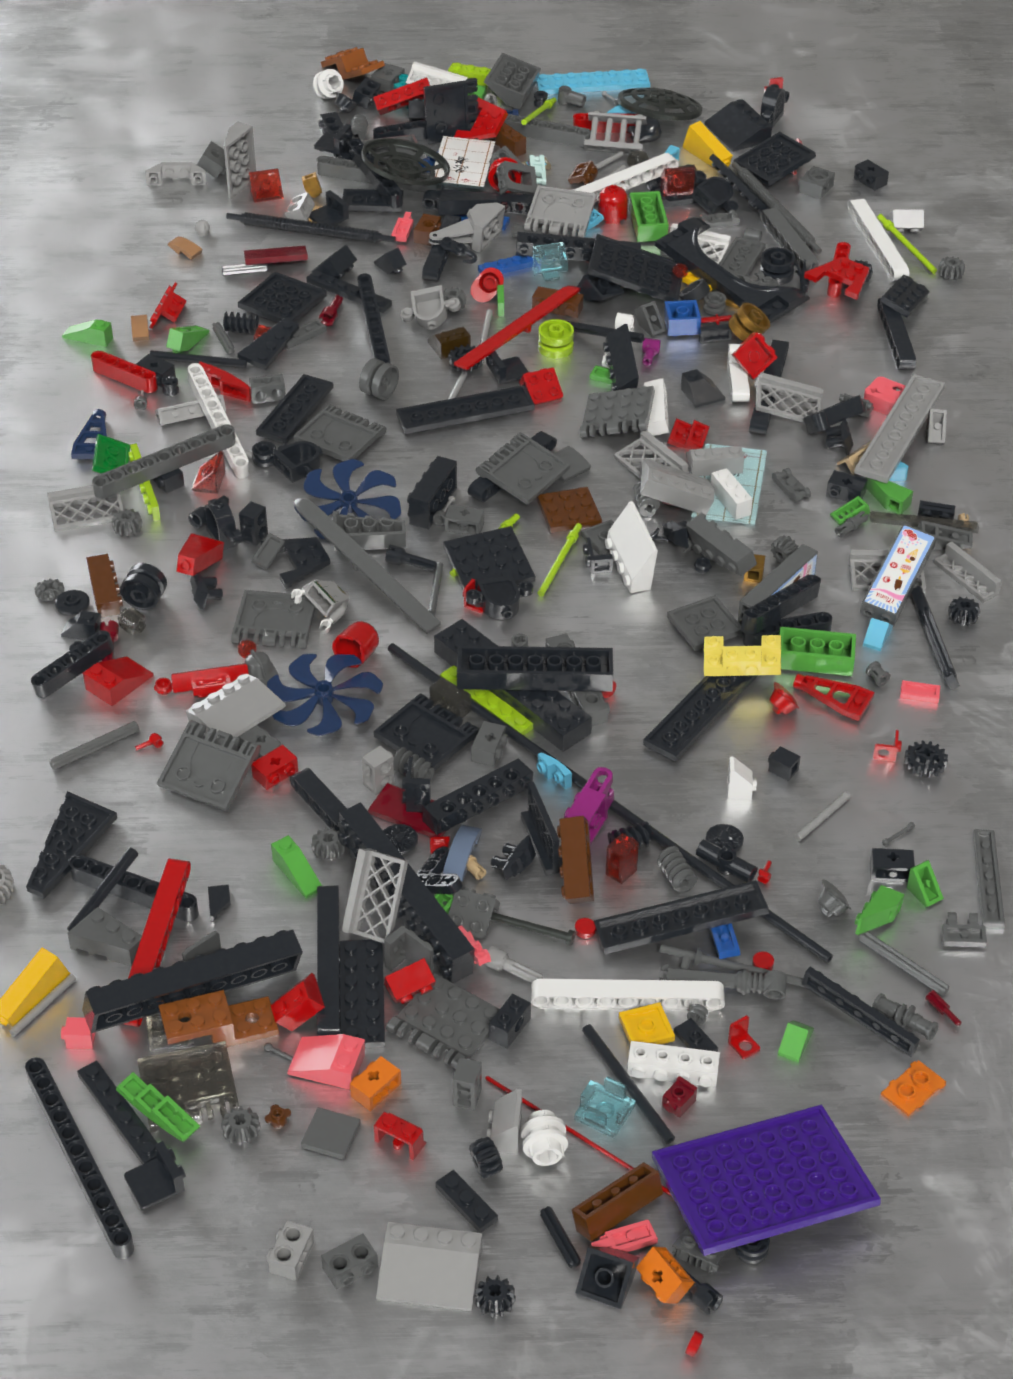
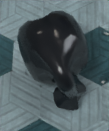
[627,116,662,142]

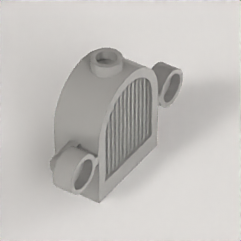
[400,285,461,330]

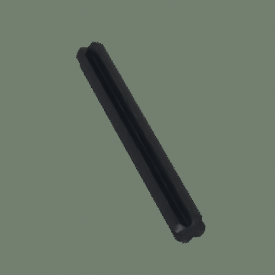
[67,847,138,931]

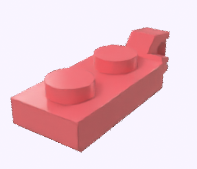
[391,212,414,242]
[458,925,491,966]
[591,1219,658,1253]

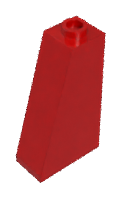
[176,533,224,576]

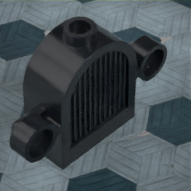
[760,84,790,128]
[691,170,739,214]
[272,441,323,483]
[204,499,243,550]
[466,575,534,620]

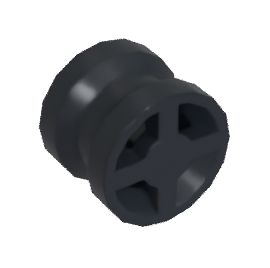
[534,91,548,108]
[161,376,179,396]

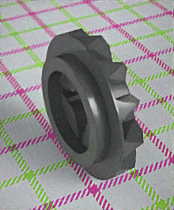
[34,578,64,601]

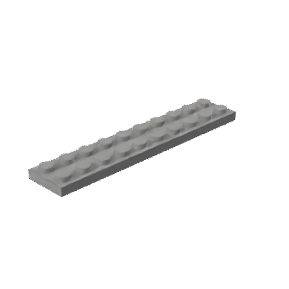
[854,374,945,483]

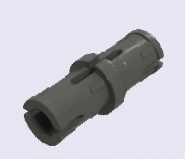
[835,511,868,538]

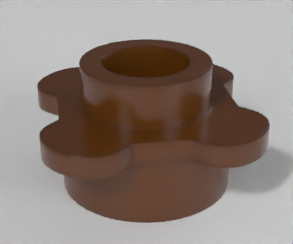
[265,1104,291,1128]

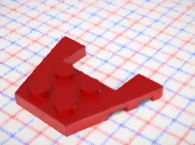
[454,97,508,140]
[804,257,869,300]

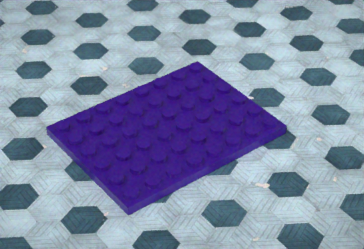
[652,1104,881,1256]

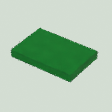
[92,434,130,474]

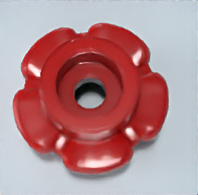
[154,678,173,695]

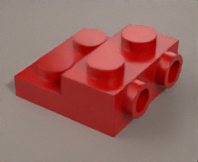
[731,332,778,380]

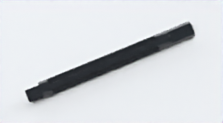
[911,586,960,690]

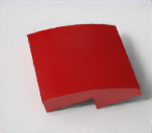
[667,418,710,449]

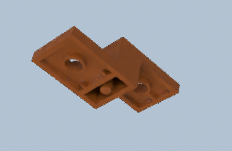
[321,47,385,80]
[159,990,279,1050]

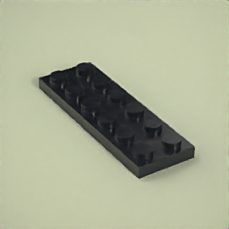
[709,154,769,212]
[256,374,333,444]
[340,939,385,1048]

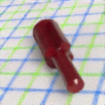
[925,990,962,1026]

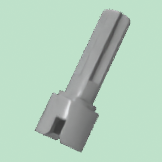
[483,87,497,106]
[483,946,543,983]

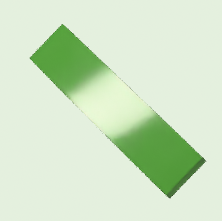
[116,1072,200,1143]

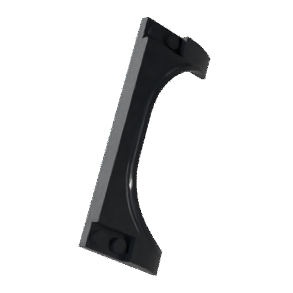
[655,218,810,323]

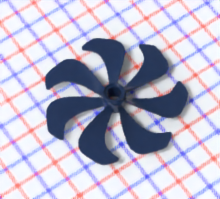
[294,459,401,540]
[267,654,383,736]

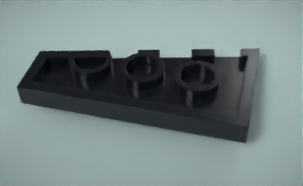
[237,318,299,370]

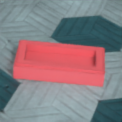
[900,680,940,703]

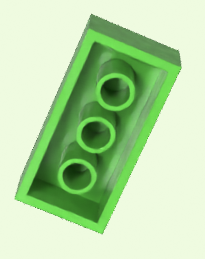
[629,191,669,242]
[780,627,856,676]

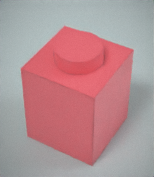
[61,1017,96,1049]

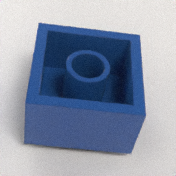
[664,300,701,336]

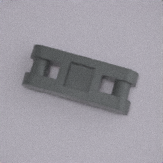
[698,210,740,228]
[772,468,811,502]

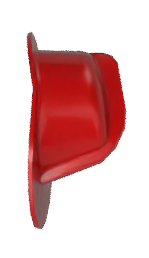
[470,267,504,303]
[769,682,799,715]

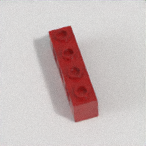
[373,77,431,115]

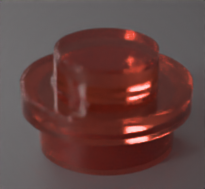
[672,263,688,278]
[238,640,256,658]

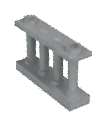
[584,111,647,155]

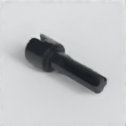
[188,496,229,529]
[385,544,437,571]
[682,1267,723,1315]

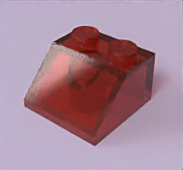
[661,167,695,196]

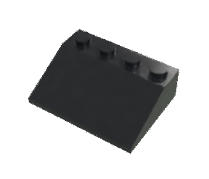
[705,99,772,152]

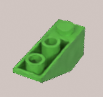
[865,477,913,515]
[854,885,905,935]

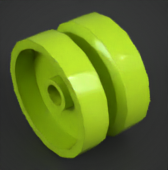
[538,319,574,359]

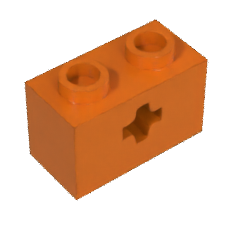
[350,1056,401,1112]
[636,1247,695,1304]

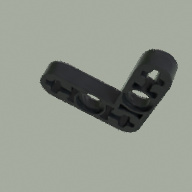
[416,846,463,894]

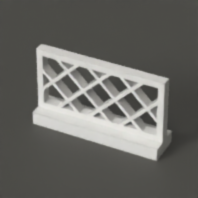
[406,61,468,86]
[660,223,731,264]

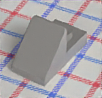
[926,409,947,445]

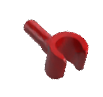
[135,733,164,751]
[757,860,772,885]

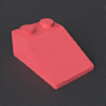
[287,1034,365,1090]

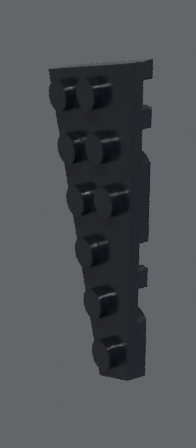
[26,791,117,899]

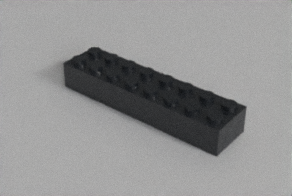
[457,646,613,692]

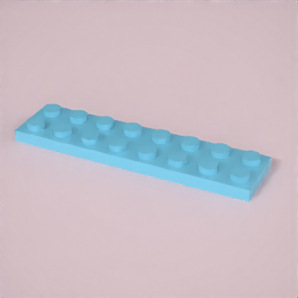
[536,69,650,94]

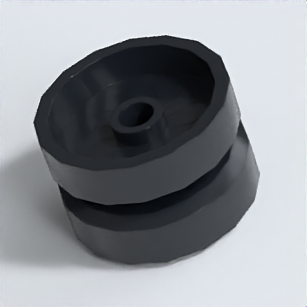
[760,247,795,285]
[120,563,167,610]

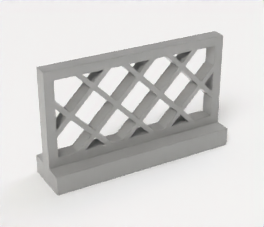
[754,372,823,423]
[614,430,689,479]
[47,485,124,532]
[849,549,926,592]
[341,848,408,943]

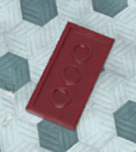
[244,246,308,265]
[368,783,446,837]

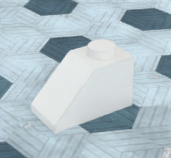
[727,757,756,799]

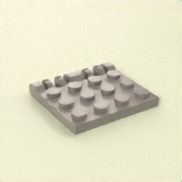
[524,185,597,238]

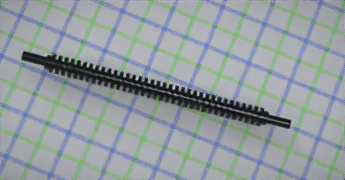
[226,212,396,243]

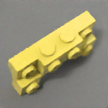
[704,635,781,676]

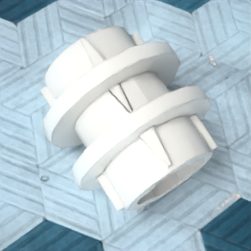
[313,69,344,99]
[521,1109,568,1166]

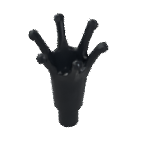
[795,259,816,294]

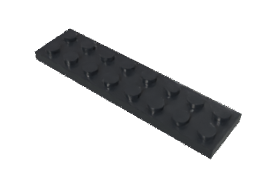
[396,385,535,434]
[643,675,758,762]
[594,880,769,955]

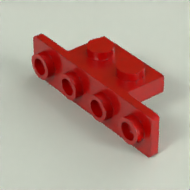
[149,282,187,329]
[171,663,248,697]

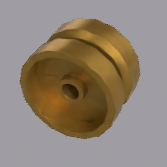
[728,303,770,341]

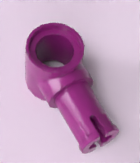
[642,338,661,366]

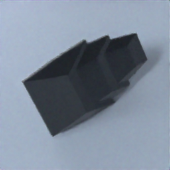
[826,418,853,456]
[662,520,690,549]
[190,573,223,611]
[491,835,536,880]

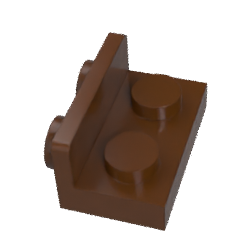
[568,161,598,185]

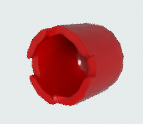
[598,185,628,224]
[332,621,379,668]

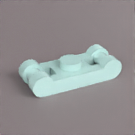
[529,155,546,186]

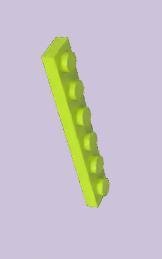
[128,443,161,521]
[440,665,533,735]

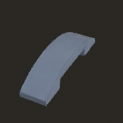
[443,825,482,882]

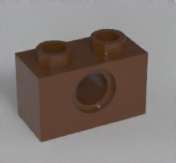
[413,214,442,246]

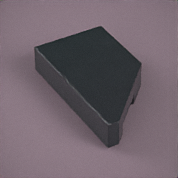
[208,884,231,921]

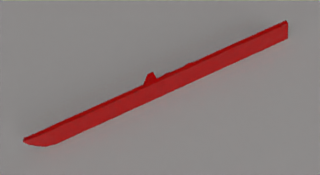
[454,286,581,370]

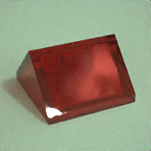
[249,168,284,203]
[191,451,225,494]

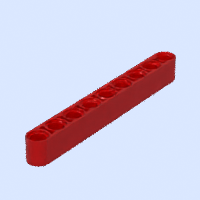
[121,858,191,1027]

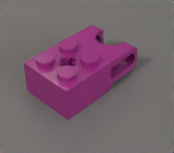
[564,767,614,846]

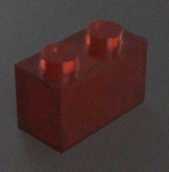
[606,833,639,885]

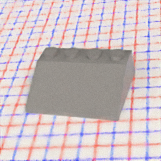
[224,122,257,199]
[640,459,715,515]
[186,674,286,737]
[376,1222,482,1312]

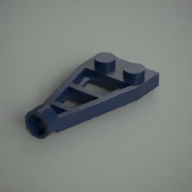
[71,409,107,460]

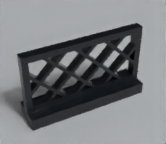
[521,782,563,876]

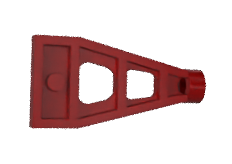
[793,673,875,721]

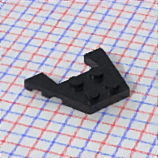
[261,537,330,589]

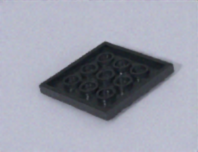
[733,132,816,186]
[238,272,327,323]
[443,526,536,590]

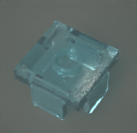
[533,242,568,282]
[574,1077,636,1138]

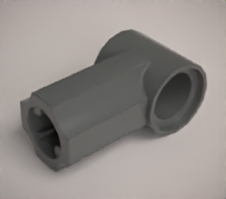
[558,86,586,108]

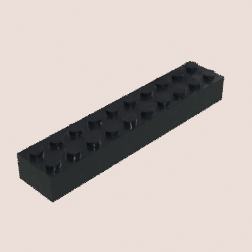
[434,619,592,752]
[338,802,475,983]
[82,930,303,1033]

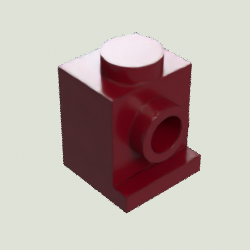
[662,1076,697,1118]

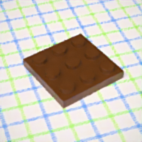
[537,487,602,533]

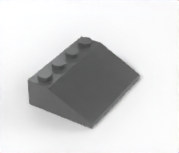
[484,53,541,110]

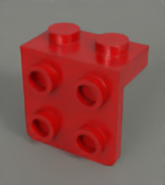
[519,367,563,405]

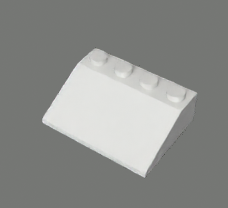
[605,501,658,593]

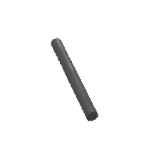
[429,562,443,615]

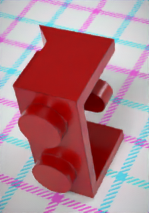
[374,1111,427,1161]

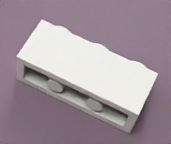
[711,468,752,520]

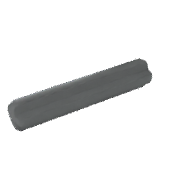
[212,322,235,354]

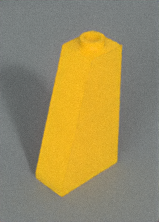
[682,121,733,171]
[0,947,70,1027]

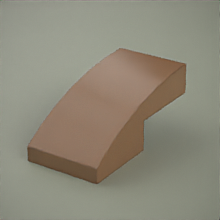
[168,236,203,260]
[131,315,149,341]

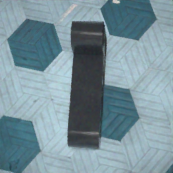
[803,395,866,434]

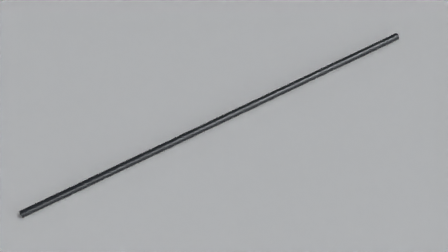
[388,643,833,963]

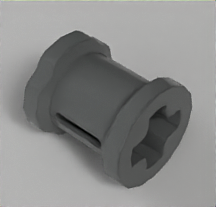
[866,661,891,686]

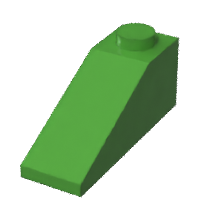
[62,319,113,347]
[166,325,209,353]
[271,835,322,899]

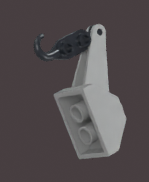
[429,203,505,264]

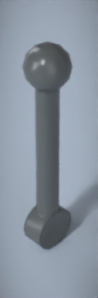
[882,822,915,846]
[264,1043,293,1061]

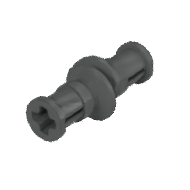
[872,993,939,1041]

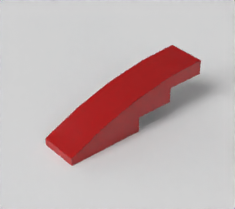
[198,362,251,402]

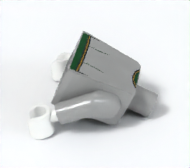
[291,579,349,634]

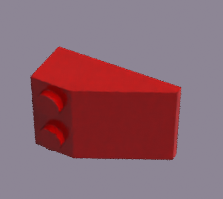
[83,656,154,706]

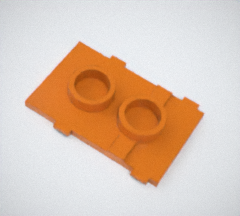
[881,1060,946,1116]

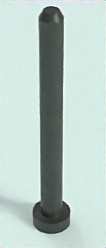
[491,912,576,945]

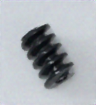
[223,311,259,335]
[608,821,654,856]

